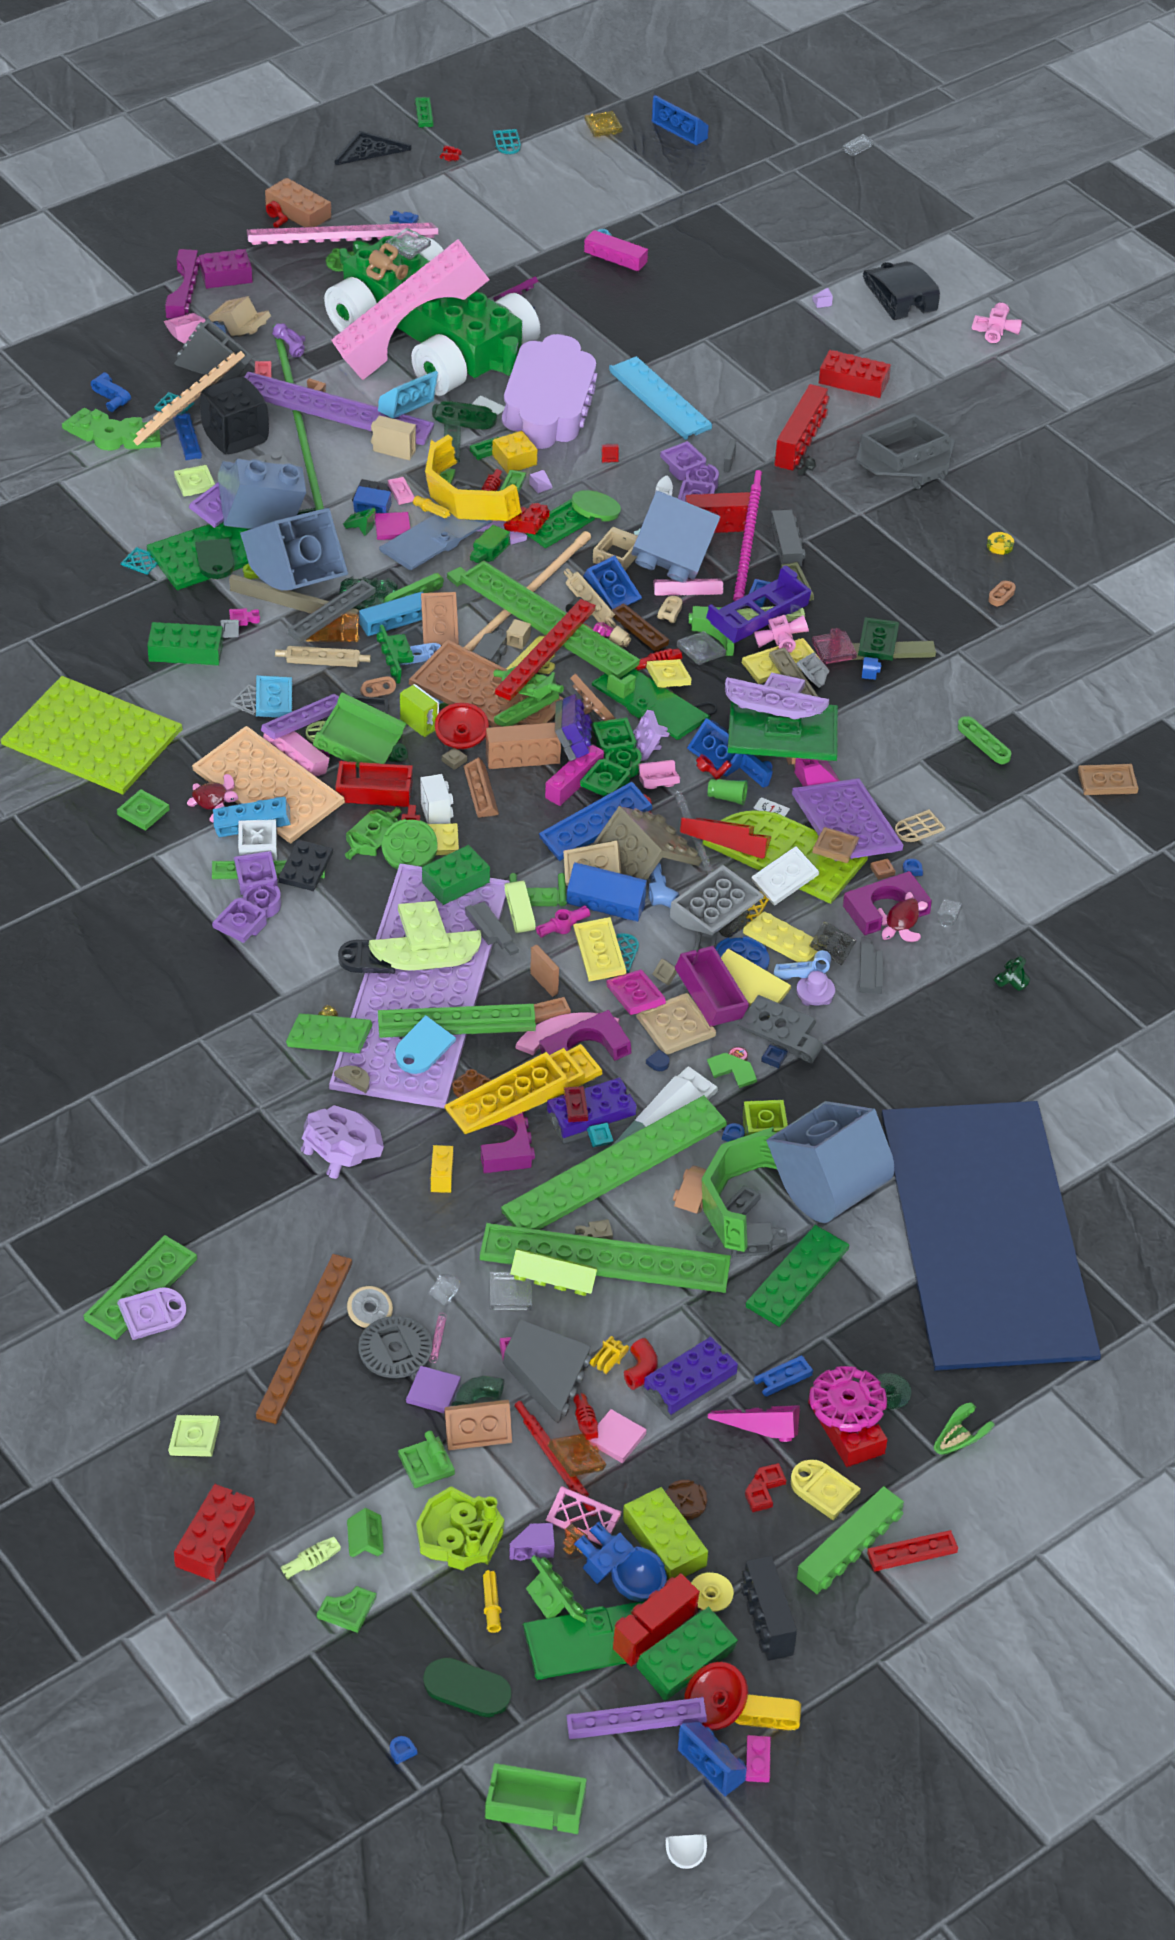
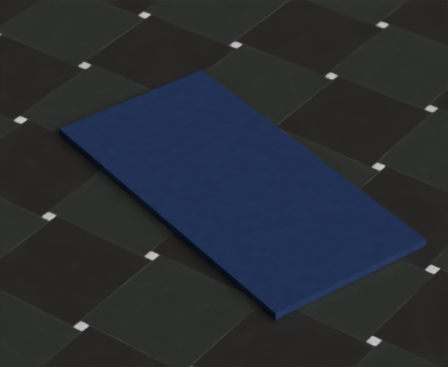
[881,1101,1101,1370]

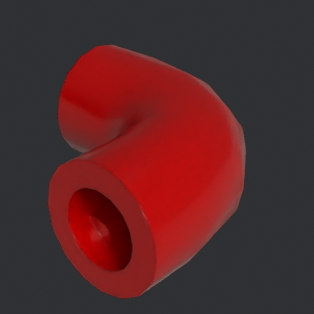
[624,1338,658,1390]

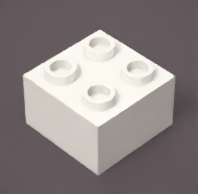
[420,774,453,824]
[238,819,277,861]

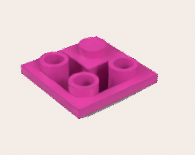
[795,758,840,787]

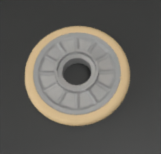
[347,1286,393,1328]

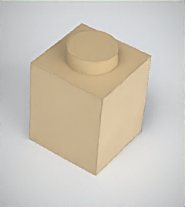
[506,619,531,650]

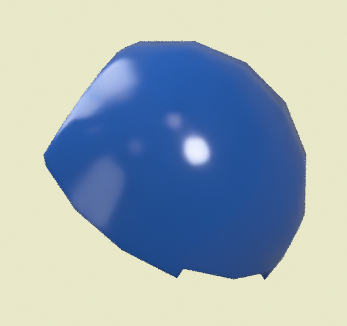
[611,1547,667,1602]

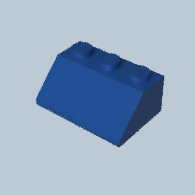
[687,718,744,777]
[678,1722,747,1797]

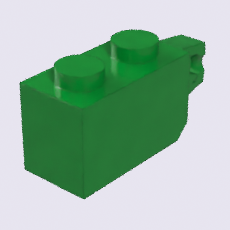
[470,525,510,564]

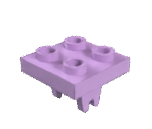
[633,710,670,761]

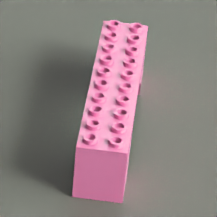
[331,239,490,380]

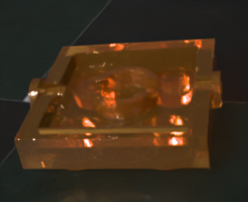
[547,1434,606,1477]

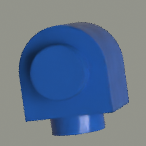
[862,657,881,679]

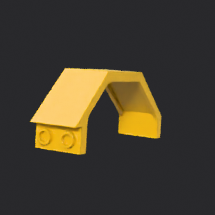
[425,435,522,521]

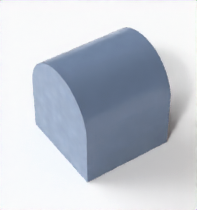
[766,1101,894,1223]

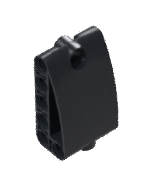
[863,261,940,320]

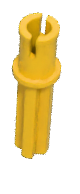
[413,496,451,519]
[483,1570,502,1633]

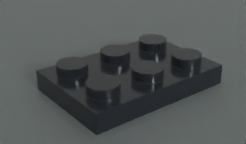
[278,840,333,891]

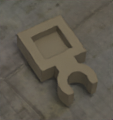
[575,1219,613,1240]

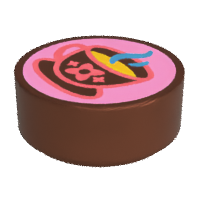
[728,1047,748,1061]

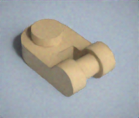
[657,596,682,623]

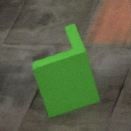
[607,674,636,699]

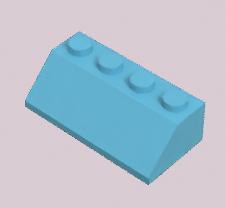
[378,371,438,419]

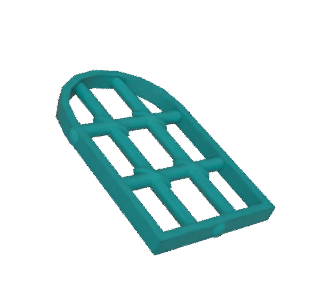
[493,129,521,154]

